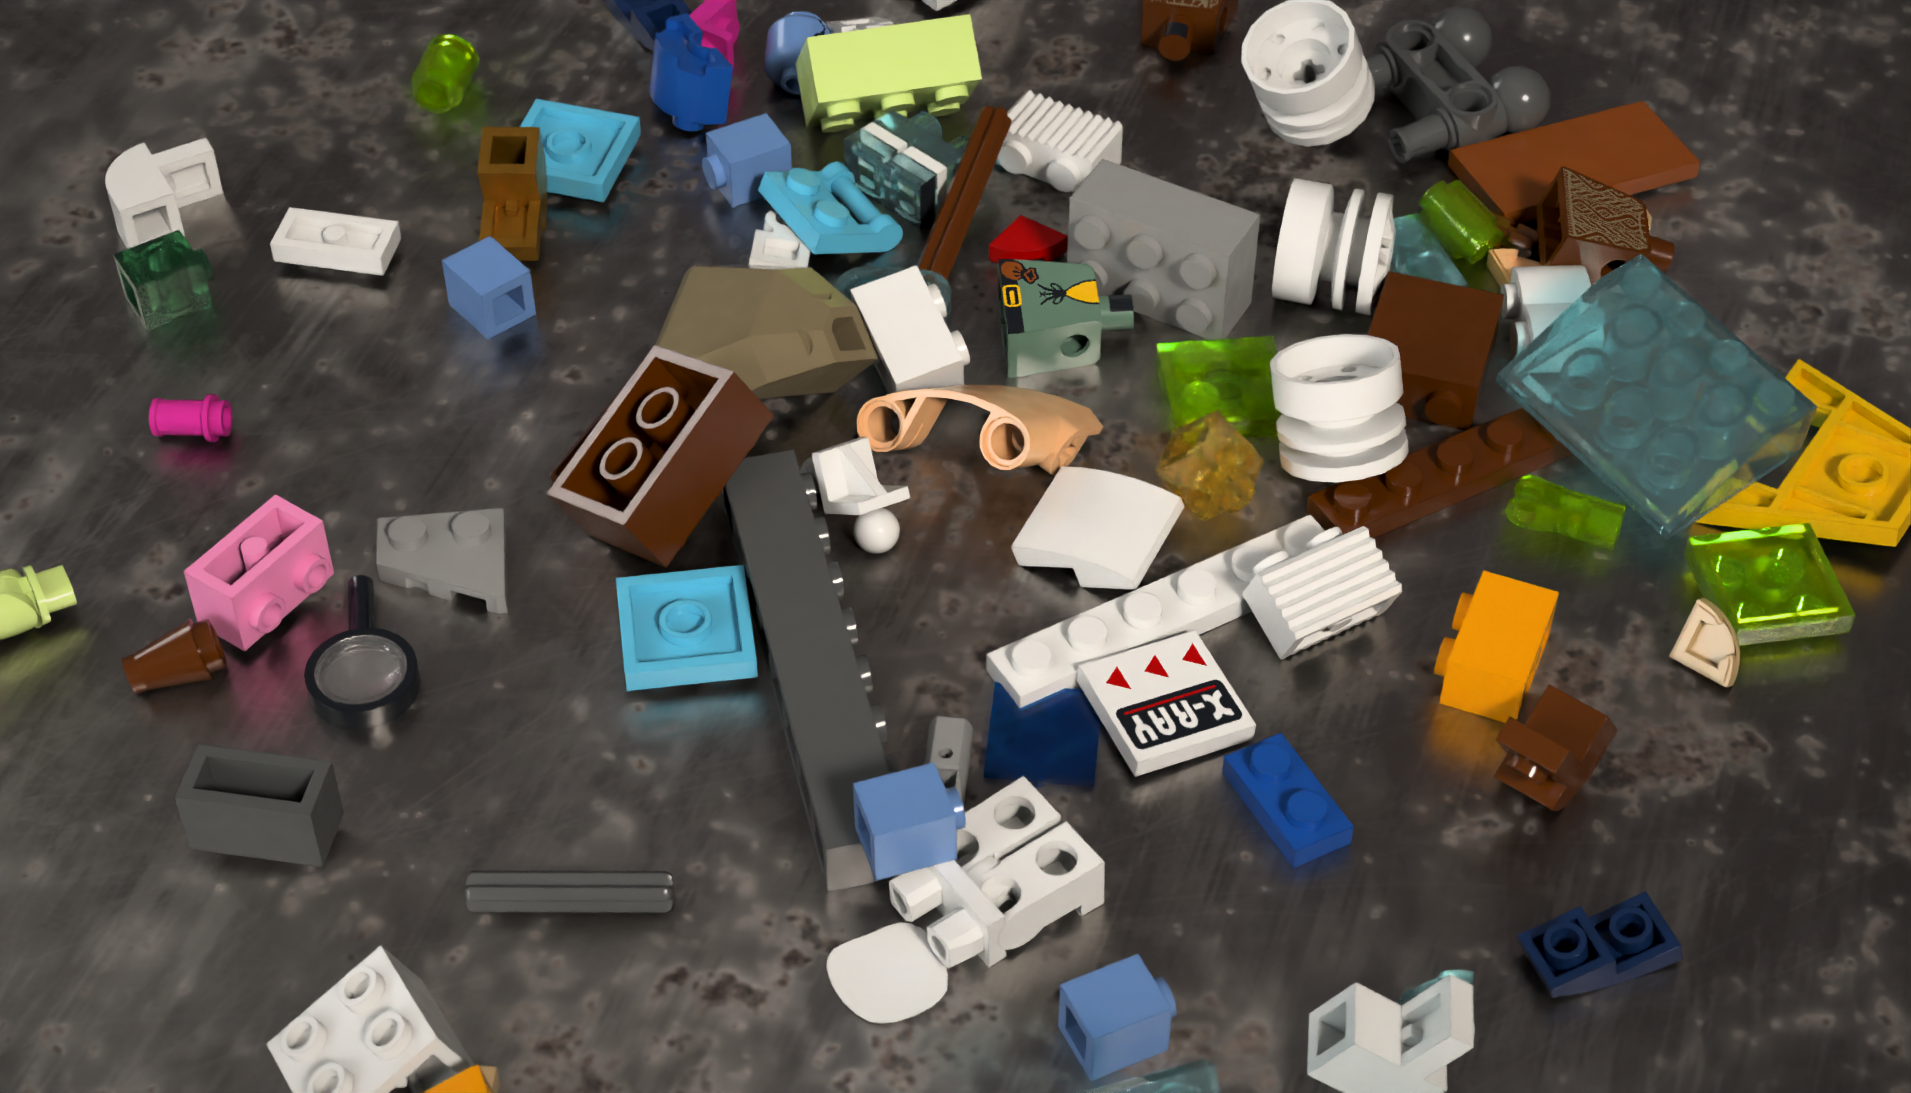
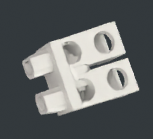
[889,776,1105,969]

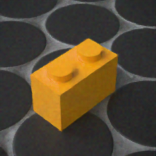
[1434,570,1559,723]

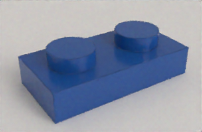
[1222,733,1354,868]

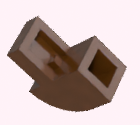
[1494,684,1618,811]

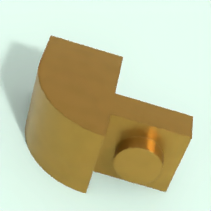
[477,127,547,261]

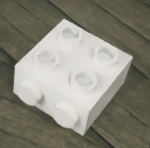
[267,945,475,1093]

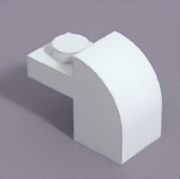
[105,138,223,255]
[1307,974,1475,1093]

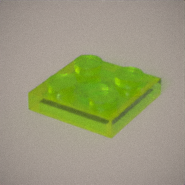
[1156,336,1282,443]
[1684,523,1855,646]

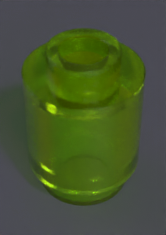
[411,34,479,113]
[1418,180,1503,265]

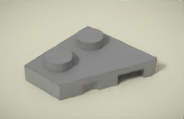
[376,508,508,614]

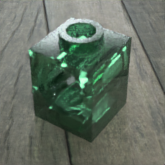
[113,230,214,331]

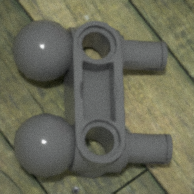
[1365,6,1551,163]

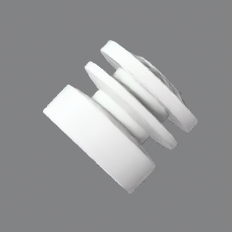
[1241,0,1375,147]
[1272,178,1396,316]
[1270,334,1409,482]

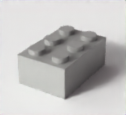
[1067,159,1260,344]

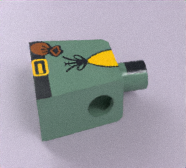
[998,259,1134,378]

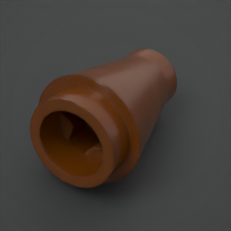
[122,618,227,695]

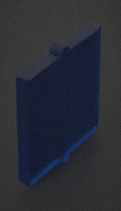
[984,682,1101,788]

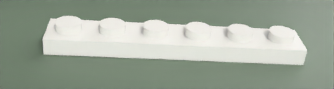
[986,515,1325,714]

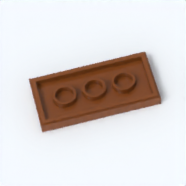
[1448,101,1700,226]

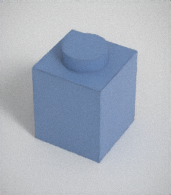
[702,113,792,208]
[442,236,536,340]
[853,762,966,881]
[1058,954,1177,1081]

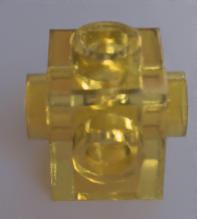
[1155,410,1265,522]

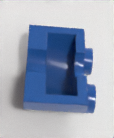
[649,13,733,131]

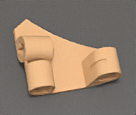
[857,384,1104,476]

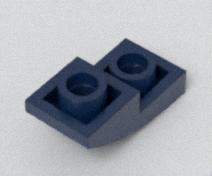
[1517,891,1682,997]

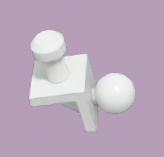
[800,437,910,554]

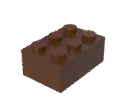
[546,345,774,568]

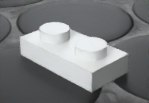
[270,207,401,275]

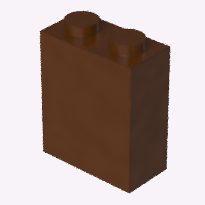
[1368,271,1505,431]

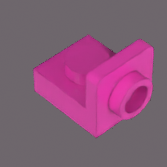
[689,0,740,75]

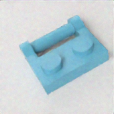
[758,162,903,254]

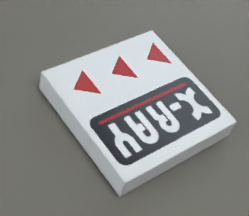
[1076,630,1256,777]

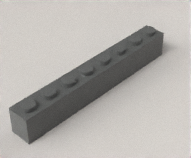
[722,450,901,892]

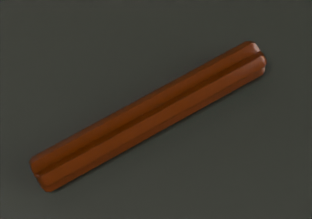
[917,105,1012,293]

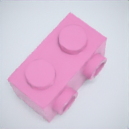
[184,494,334,652]

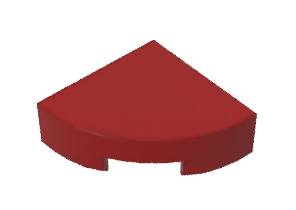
[988,215,1068,263]

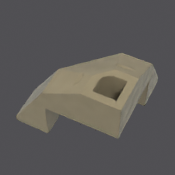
[655,264,879,399]

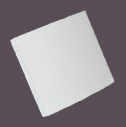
[1011,466,1185,590]

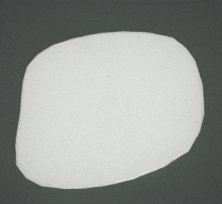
[826,922,948,1024]

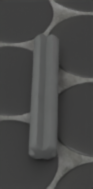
[465,870,674,913]

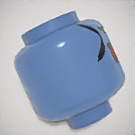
[764,11,834,95]

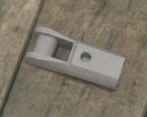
[923,716,974,807]

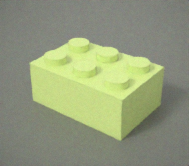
[795,14,982,132]

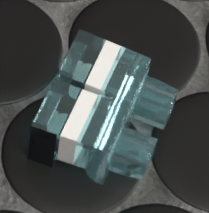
[844,110,969,230]

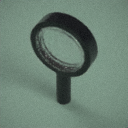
[304,575,421,729]

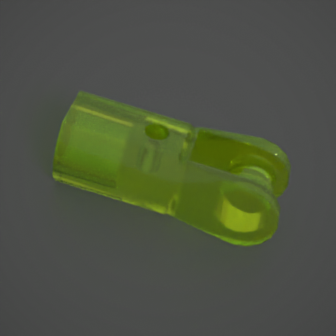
[1505,475,1627,551]

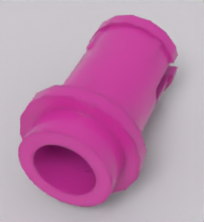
[149,394,233,442]

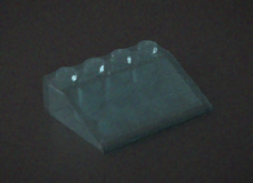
[1495,254,1818,540]

